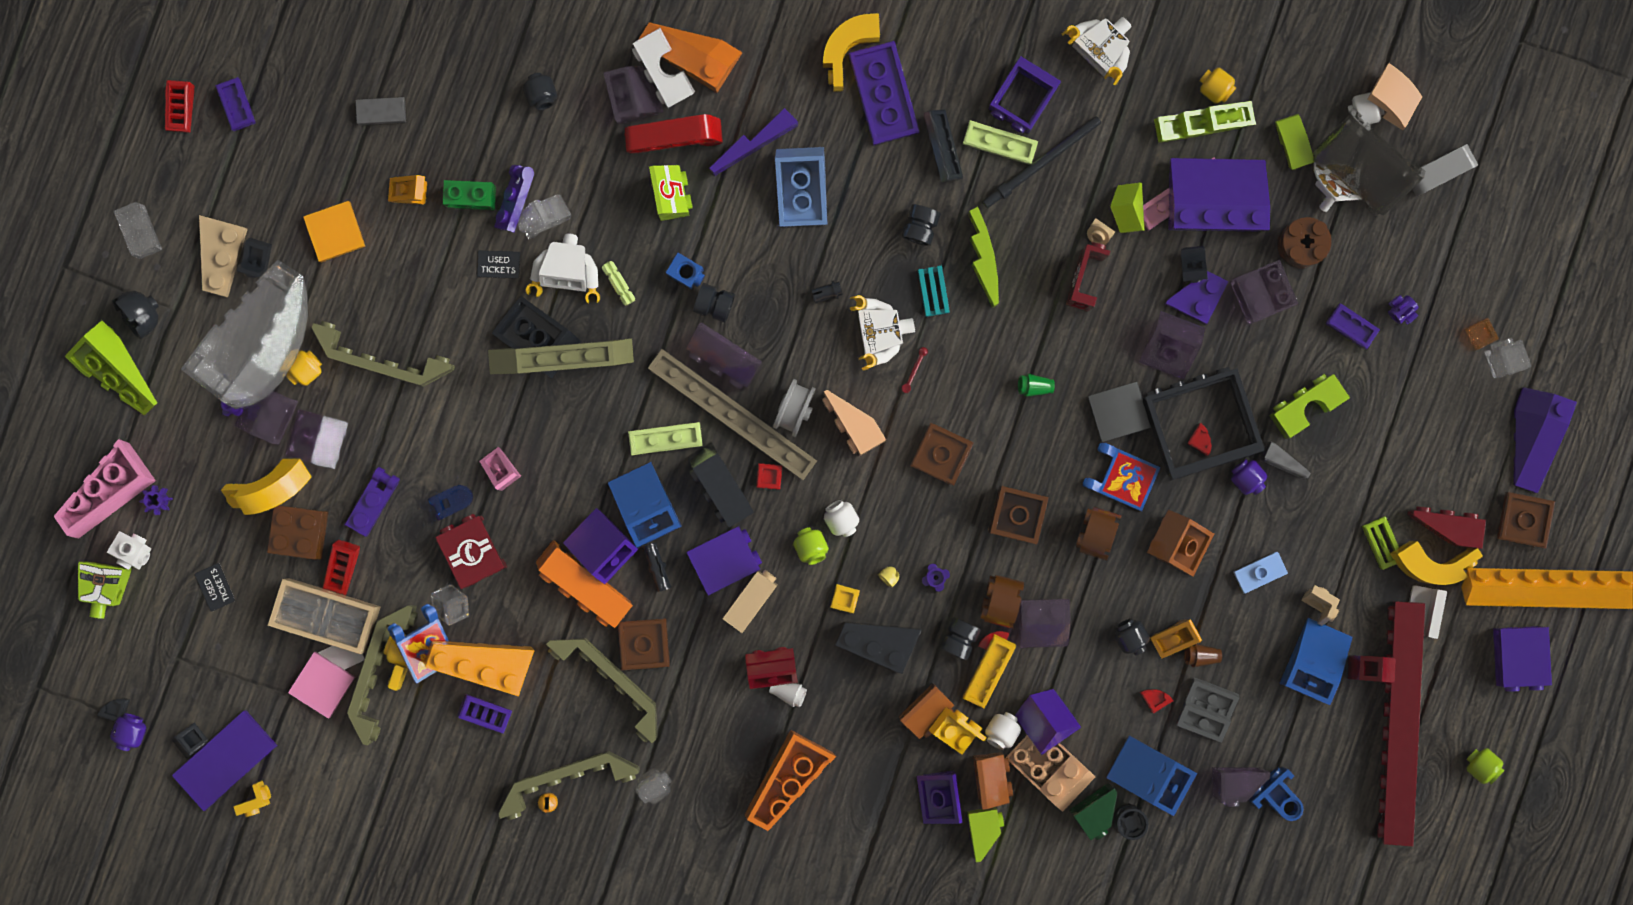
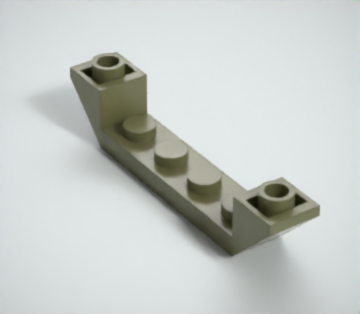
[312,321,455,386]
[488,338,634,374]
[347,605,418,745]
[546,638,657,743]
[499,751,640,820]

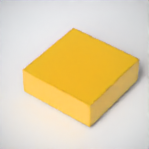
[831,584,860,614]
[388,665,408,691]

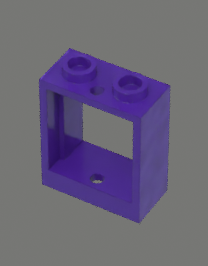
[988,56,1061,134]

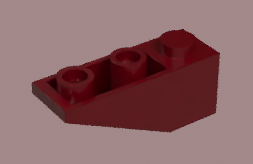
[1407,506,1486,549]

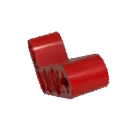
[624,115,723,153]

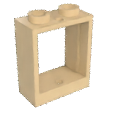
[723,570,778,633]

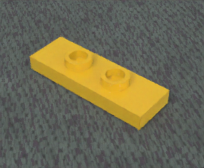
[963,634,1016,708]

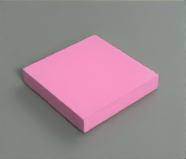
[288,652,356,719]

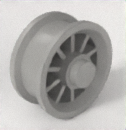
[773,379,816,437]

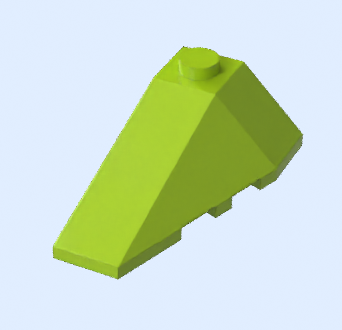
[65,321,157,415]

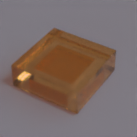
[1465,318,1499,350]

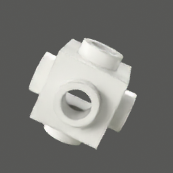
[107,531,151,570]

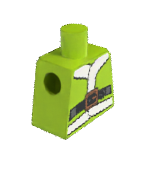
[78,561,132,618]

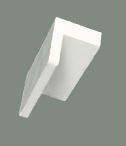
[1409,585,1447,639]

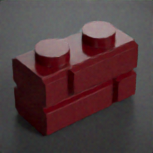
[745,647,798,689]

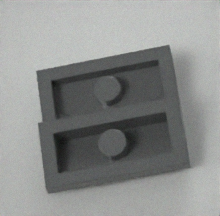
[1088,382,1151,442]
[1176,677,1240,743]

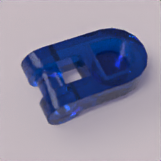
[428,485,473,521]

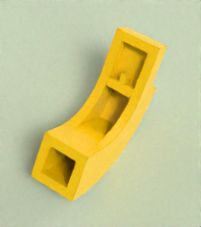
[823,14,880,91]
[221,459,311,515]
[1390,541,1483,585]

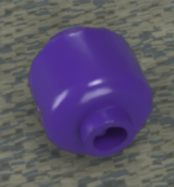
[1231,459,1267,495]
[110,713,146,751]

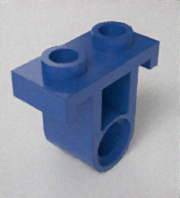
[1248,767,1304,821]

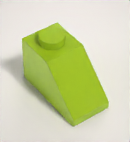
[967,807,1004,862]

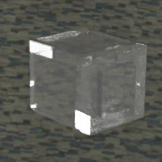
[431,585,469,626]

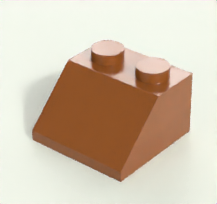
[1147,510,1214,577]
[899,683,954,739]
[973,752,1013,809]

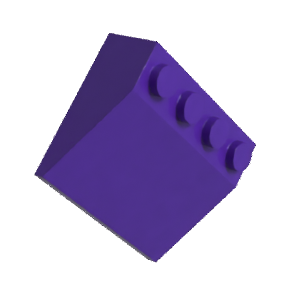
[1168,158,1270,232]

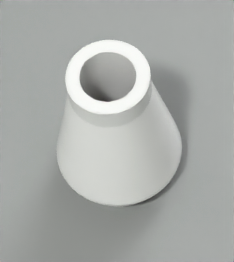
[769,683,807,707]

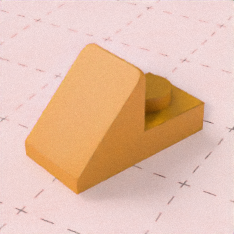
[388,175,427,204]
[1150,619,1202,659]

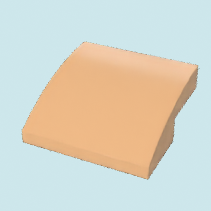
[1368,63,1422,130]

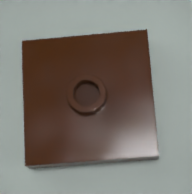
[910,422,974,486]
[1497,492,1555,548]
[618,618,670,670]

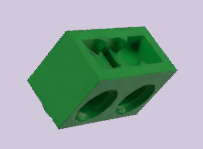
[443,180,496,210]

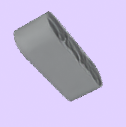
[1405,144,1478,197]

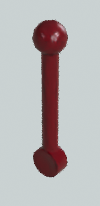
[902,347,928,393]

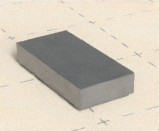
[356,97,406,125]

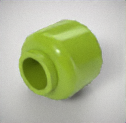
[793,528,829,565]
[1466,748,1504,784]

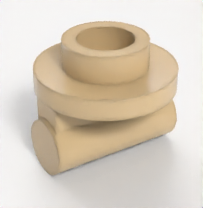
[1087,218,1115,245]

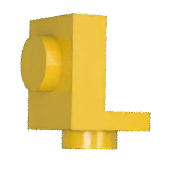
[234,781,271,817]

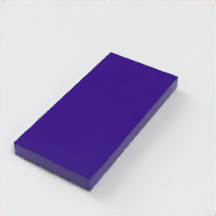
[848,41,919,146]
[172,710,278,811]

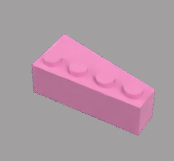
[54,439,156,539]

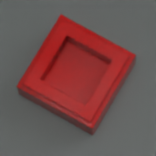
[756,463,782,489]

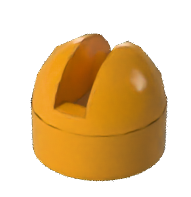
[538,793,558,813]

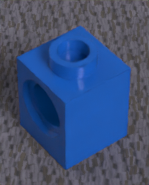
[666,253,705,290]

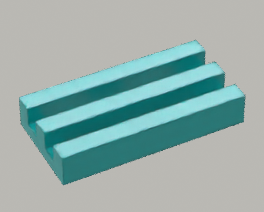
[918,265,950,317]

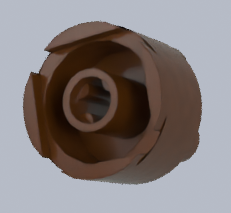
[1277,217,1331,269]
[1076,507,1122,561]
[980,575,1024,628]

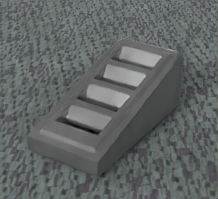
[1260,441,1311,479]

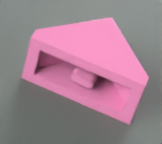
[480,447,521,491]

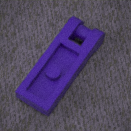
[494,165,534,233]
[345,467,400,537]

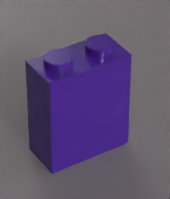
[563,508,638,584]
[687,526,762,595]
[1493,626,1552,691]

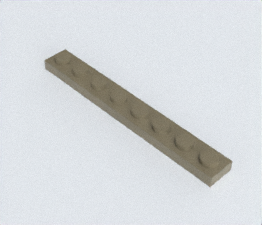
[648,349,817,480]

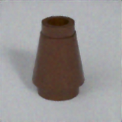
[1184,644,1222,667]

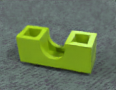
[1269,373,1350,439]

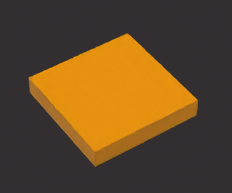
[304,201,366,262]

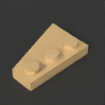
[199,215,247,297]

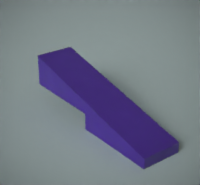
[710,108,798,176]

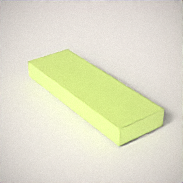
[963,120,1038,165]
[628,422,703,455]

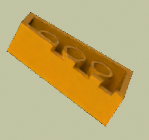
[424,640,534,696]

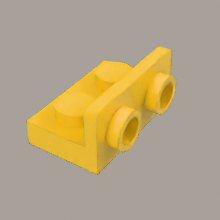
[929,707,987,754]

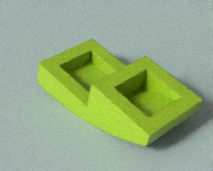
[1275,114,1315,170]

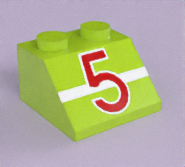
[649,165,693,221]

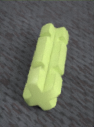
[602,261,635,306]

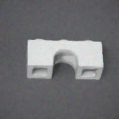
[632,28,695,108]

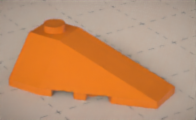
[638,23,742,93]

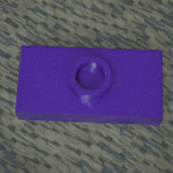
[215,77,256,131]
[1325,303,1380,350]

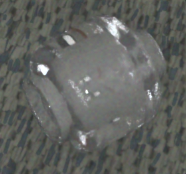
[635,768,672,804]

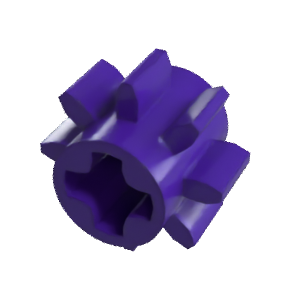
[1388,295,1419,324]
[139,485,173,515]

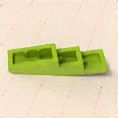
[1154,101,1256,143]
[968,207,999,308]

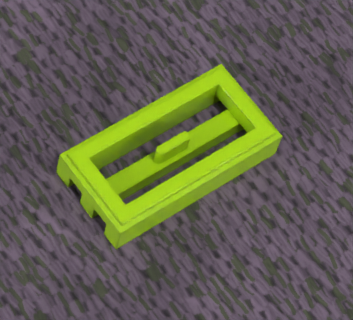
[1362,516,1399,570]

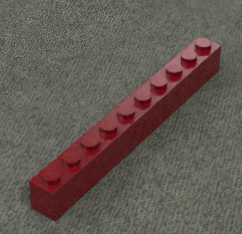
[1377,601,1425,847]

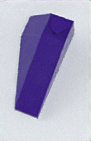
[1514,387,1577,493]

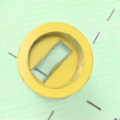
[878,567,899,588]

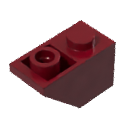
[1348,655,1396,683]

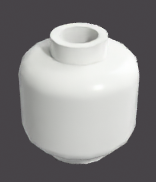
[1348,92,1385,126]
[824,500,859,537]
[985,712,1021,750]

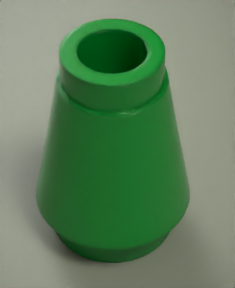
[1018,373,1055,397]

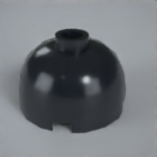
[111,291,159,340]

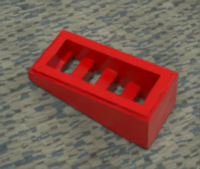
[165,80,195,133]
[323,540,360,595]

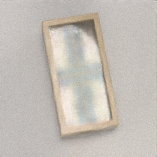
[268,578,381,654]

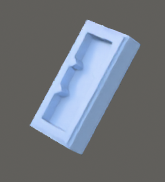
[1233,552,1288,594]

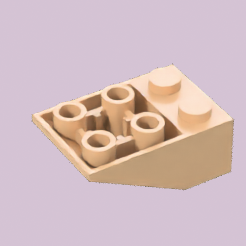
[822,390,886,456]
[1006,735,1095,812]

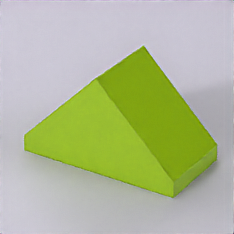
[1110,183,1144,233]

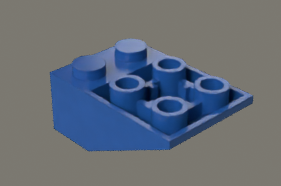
[608,462,682,548]
[1279,618,1353,705]
[1106,736,1197,816]

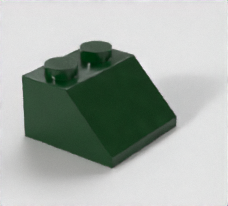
[1069,783,1117,840]

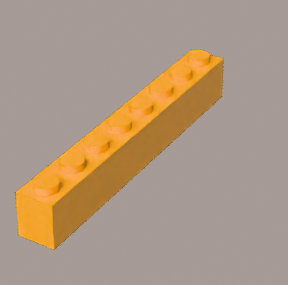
[1461,568,1633,609]

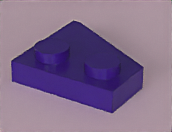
[1165,271,1228,325]

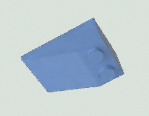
[775,147,827,227]

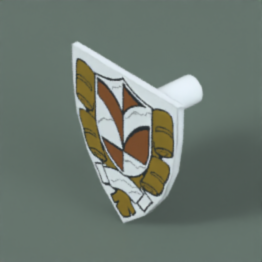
[1314,162,1364,212]

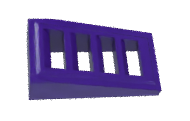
[457,693,512,734]

